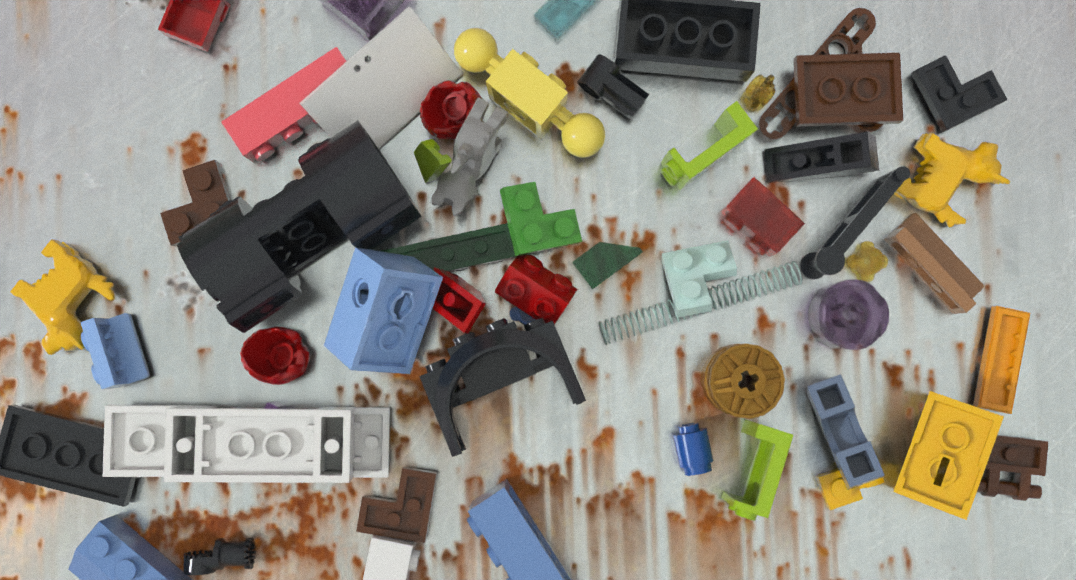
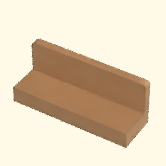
[884,213,984,314]

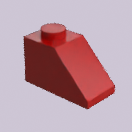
[432,267,486,334]

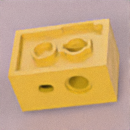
[893,391,1004,520]

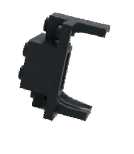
[419,317,586,457]

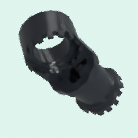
[184,538,256,575]

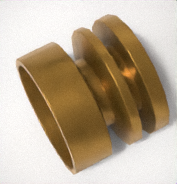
[701,344,785,419]

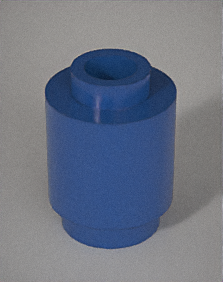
[673,422,714,476]

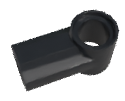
[577,54,649,120]

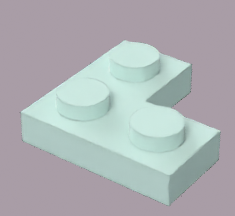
[661,240,737,318]

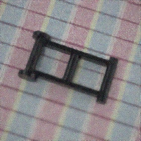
[799,166,910,280]

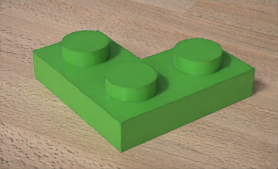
[500,182,582,256]

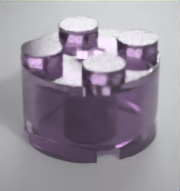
[808,279,889,350]

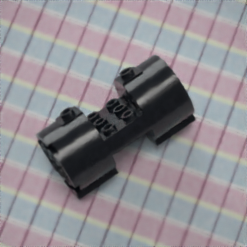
[177,120,422,333]

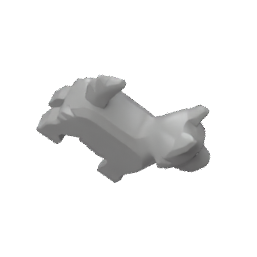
[431,97,508,216]

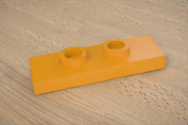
[973,306,1030,414]

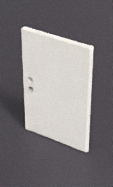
[300,7,463,149]

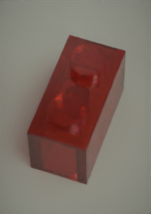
[720,177,805,257]

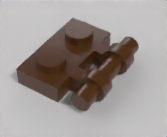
[977,435,1048,501]

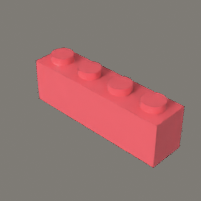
[221,47,346,162]

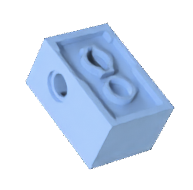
[324,247,443,374]

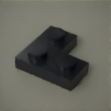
[911,55,1007,133]

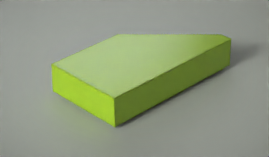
[414,139,452,183]

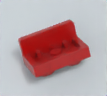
[495,255,578,325]

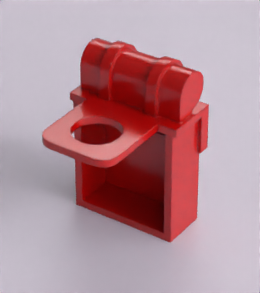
[158,0,231,52]

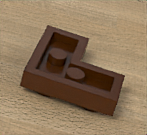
[160,160,231,246]
[356,467,438,543]

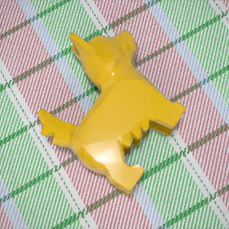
[893,133,1010,227]
[10,239,115,355]

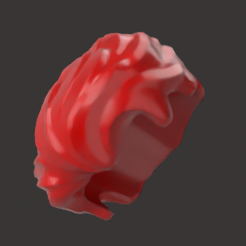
[420,80,482,140]
[240,326,310,385]

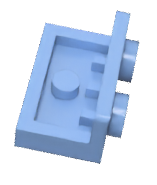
[80,313,150,389]

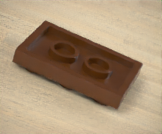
[793,53,903,127]

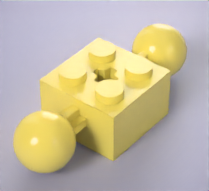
[454,28,605,158]

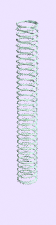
[599,261,802,345]

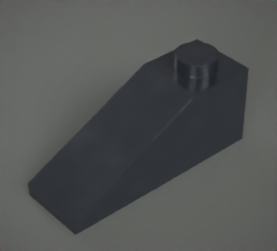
[764,131,879,183]

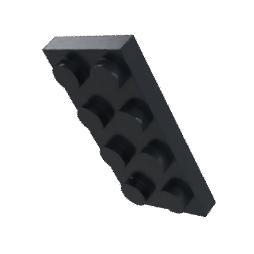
[0,405,136,507]

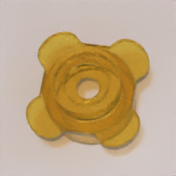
[744,74,776,110]
[846,241,888,282]

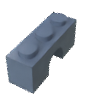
[806,374,885,490]

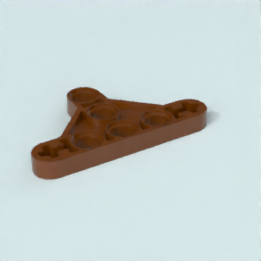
[756,8,883,142]

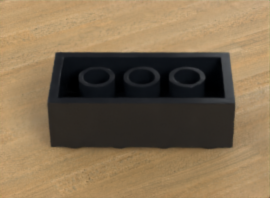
[614,0,761,82]

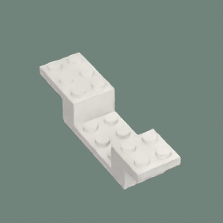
[102,405,390,483]

